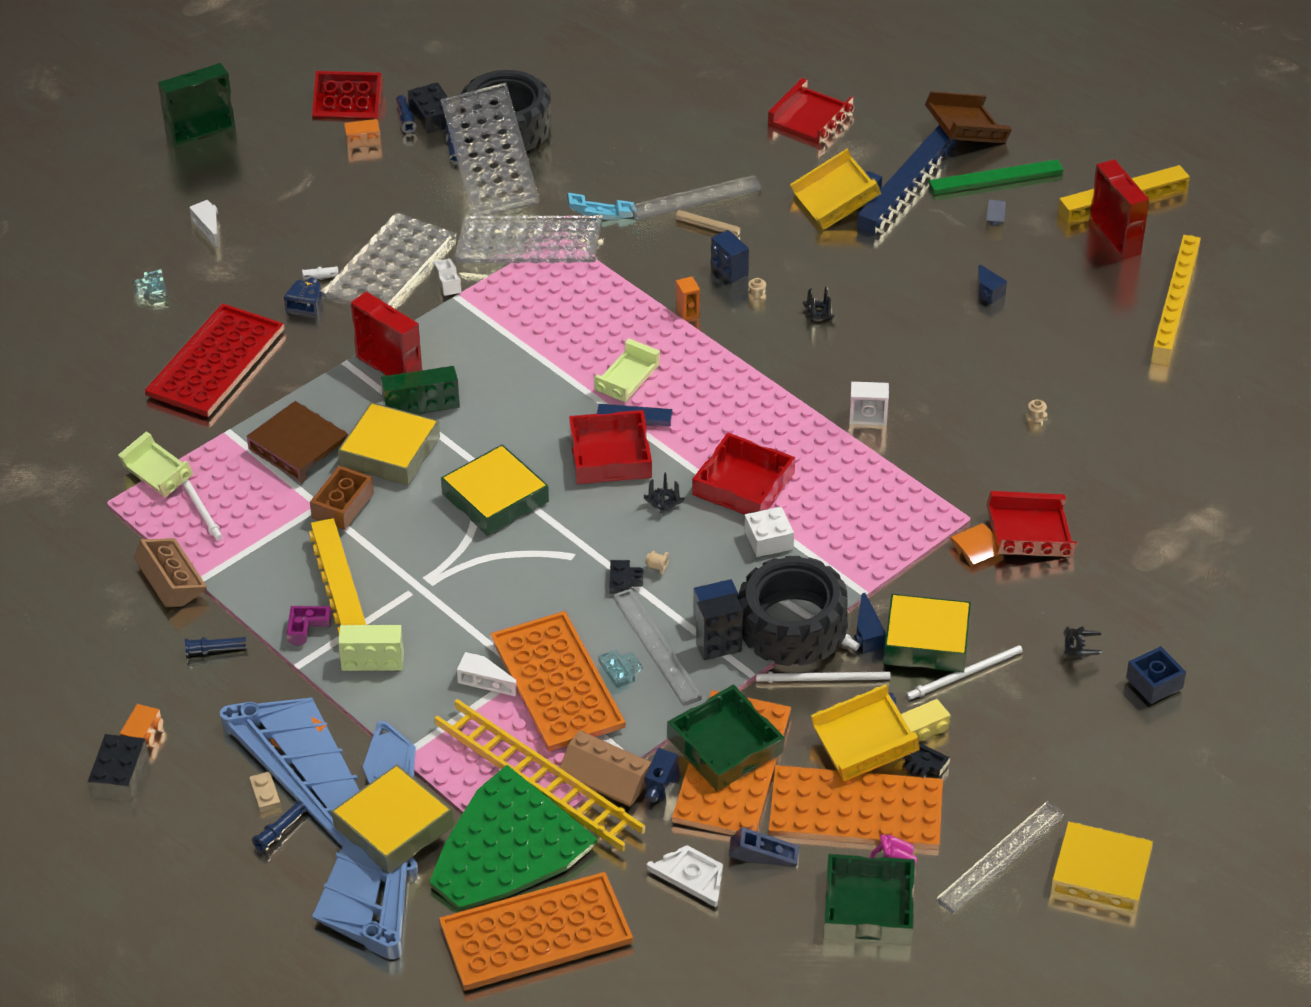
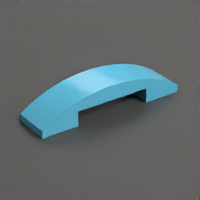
[567,193,636,220]

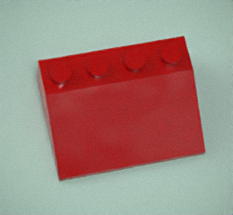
[312,71,383,119]

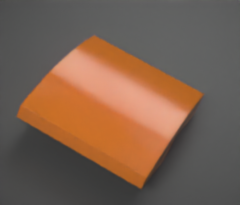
[950,523,1001,567]

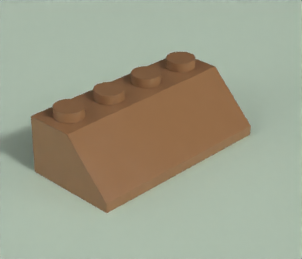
[134,538,207,607]
[560,730,651,807]

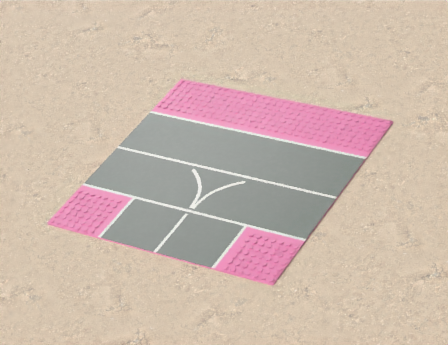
[107,235,970,814]

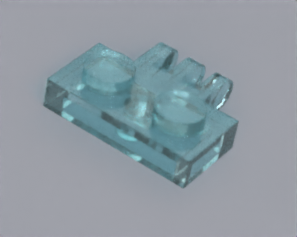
[133,270,167,300]
[598,649,643,688]

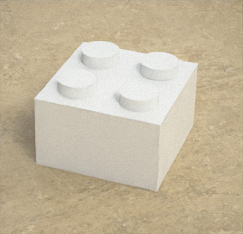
[849,382,889,426]
[744,507,794,557]

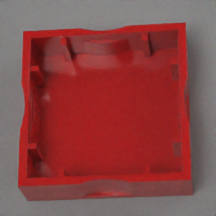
[1089,159,1150,259]
[351,291,422,376]
[569,410,652,484]
[692,433,795,515]

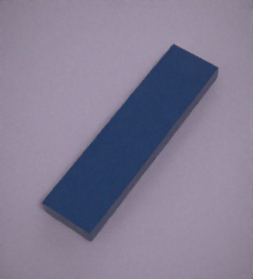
[597,404,673,426]

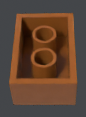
[310,466,374,530]

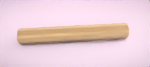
[676,210,740,237]

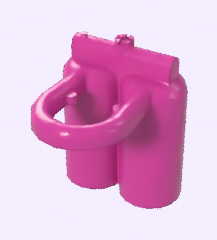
[869,835,917,865]

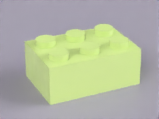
[339,625,404,671]

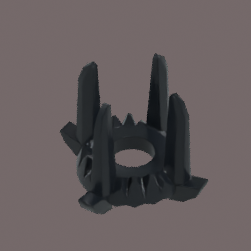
[802,287,836,322]
[644,472,684,513]
[1063,626,1102,660]

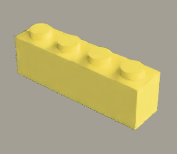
[901,699,950,741]

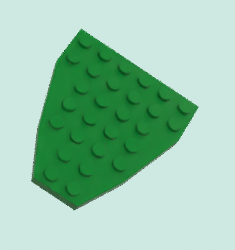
[430,765,598,912]

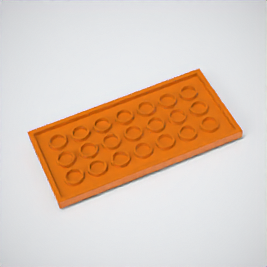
[490,611,626,752]
[672,690,791,835]
[768,765,943,850]
[439,872,633,991]

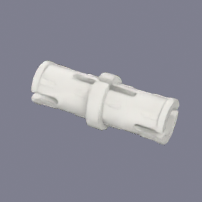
[302,266,339,281]

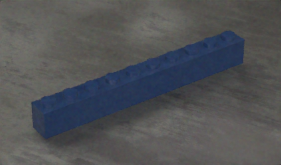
[857,125,958,235]

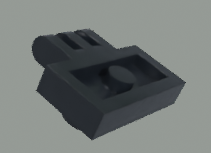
[609,560,644,594]
[903,743,950,778]

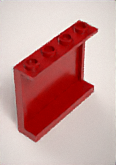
[768,78,854,144]
[986,491,1078,557]

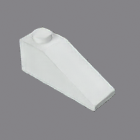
[189,200,219,248]
[457,652,517,697]

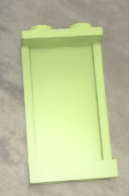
[594,339,660,403]
[118,431,193,498]

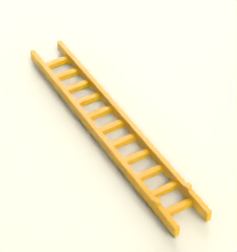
[434,699,645,852]

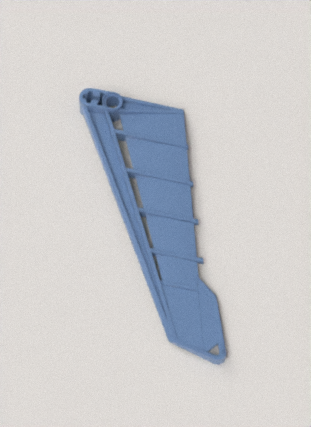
[220,698,418,876]
[312,721,416,959]

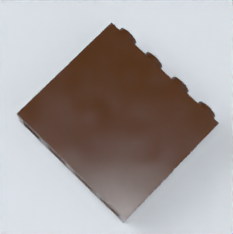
[925,91,1012,143]
[247,401,348,483]

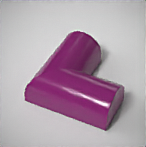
[286,606,331,646]

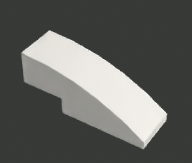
[433,259,462,296]

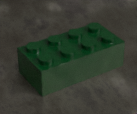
[381,366,460,414]

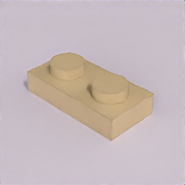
[249,772,281,813]

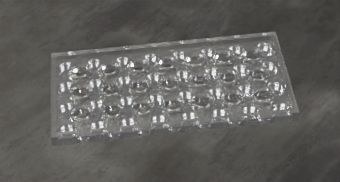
[440,83,540,220]
[322,212,456,307]
[455,216,602,264]

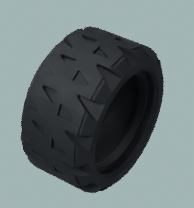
[460,70,552,155]
[739,556,848,666]

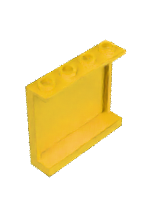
[790,148,881,230]
[811,684,920,782]
[1051,821,1153,914]

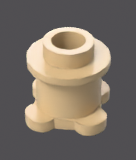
[748,278,766,301]
[1025,399,1047,424]
[645,550,669,575]

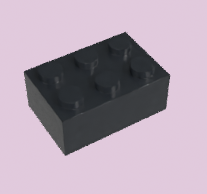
[407,82,457,134]
[696,593,743,660]
[88,734,148,802]

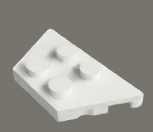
[646,845,723,907]

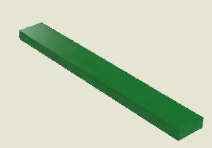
[929,159,1064,195]

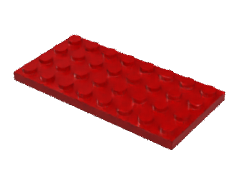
[145,303,285,417]

